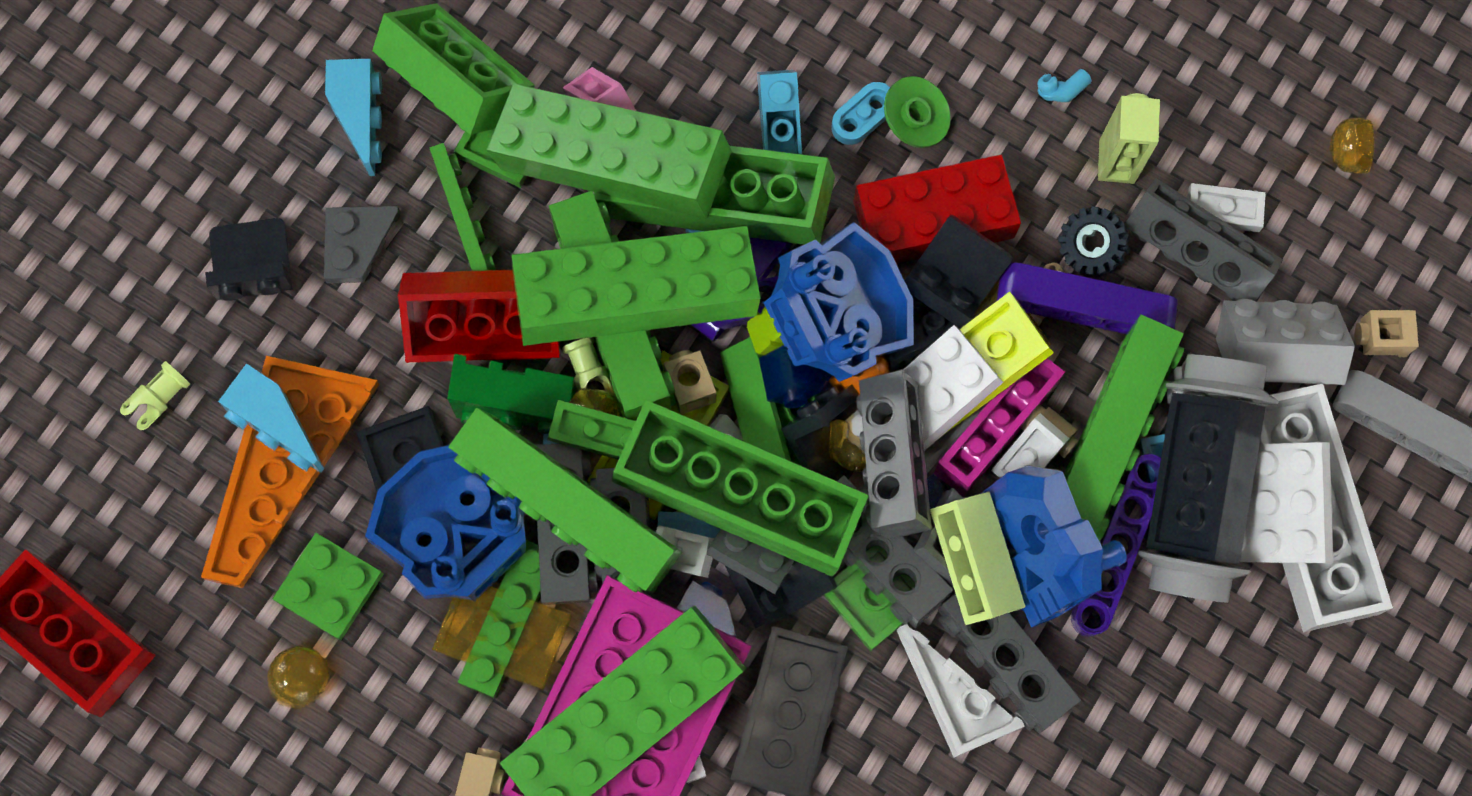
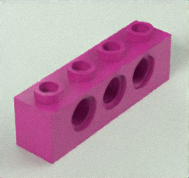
[934,358,1065,497]

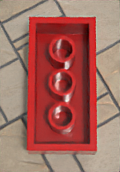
[853,154,1021,264]
[398,270,561,363]
[0,549,156,718]

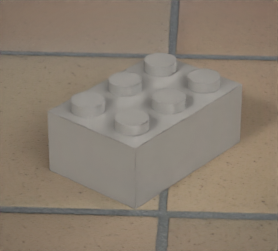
[1216,299,1355,385]

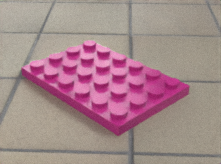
[501,575,752,796]

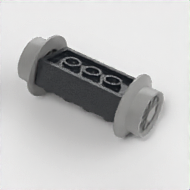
[1138,354,1278,603]

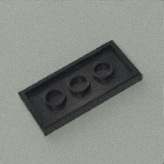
[356,406,478,554]
[730,626,848,796]

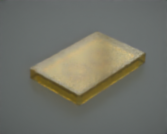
[432,586,572,691]

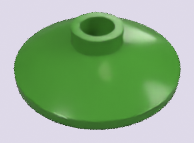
[884,76,950,148]

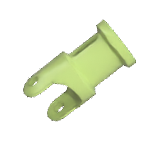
[562,337,615,408]
[120,361,190,430]

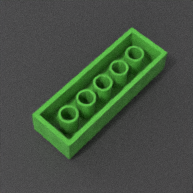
[487,84,732,219]
[594,146,835,245]
[549,191,677,421]
[512,226,761,346]
[1064,314,1184,541]
[612,400,869,577]
[448,408,683,593]
[499,605,746,796]

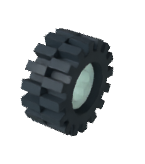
[1058,206,1131,277]

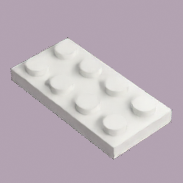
[840,325,1003,462]

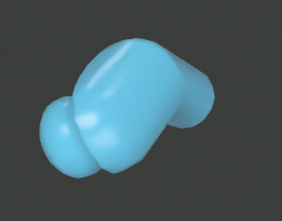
[1037,69,1092,103]

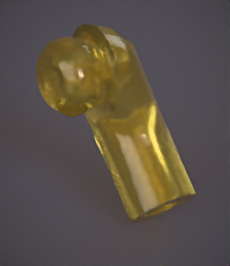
[829,420,866,472]

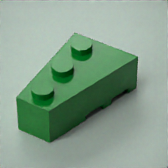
[447,354,576,434]

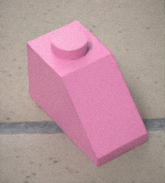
[563,67,636,111]

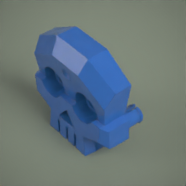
[763,222,914,382]
[365,445,526,602]
[980,465,1127,628]

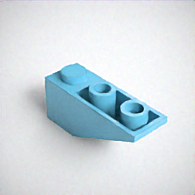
[325,59,382,176]
[757,70,802,154]
[218,364,324,473]

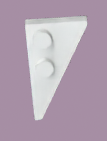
[896,624,1025,757]

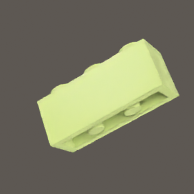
[1098,93,1160,184]
[930,492,1026,625]

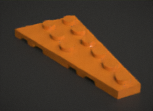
[201,356,380,588]

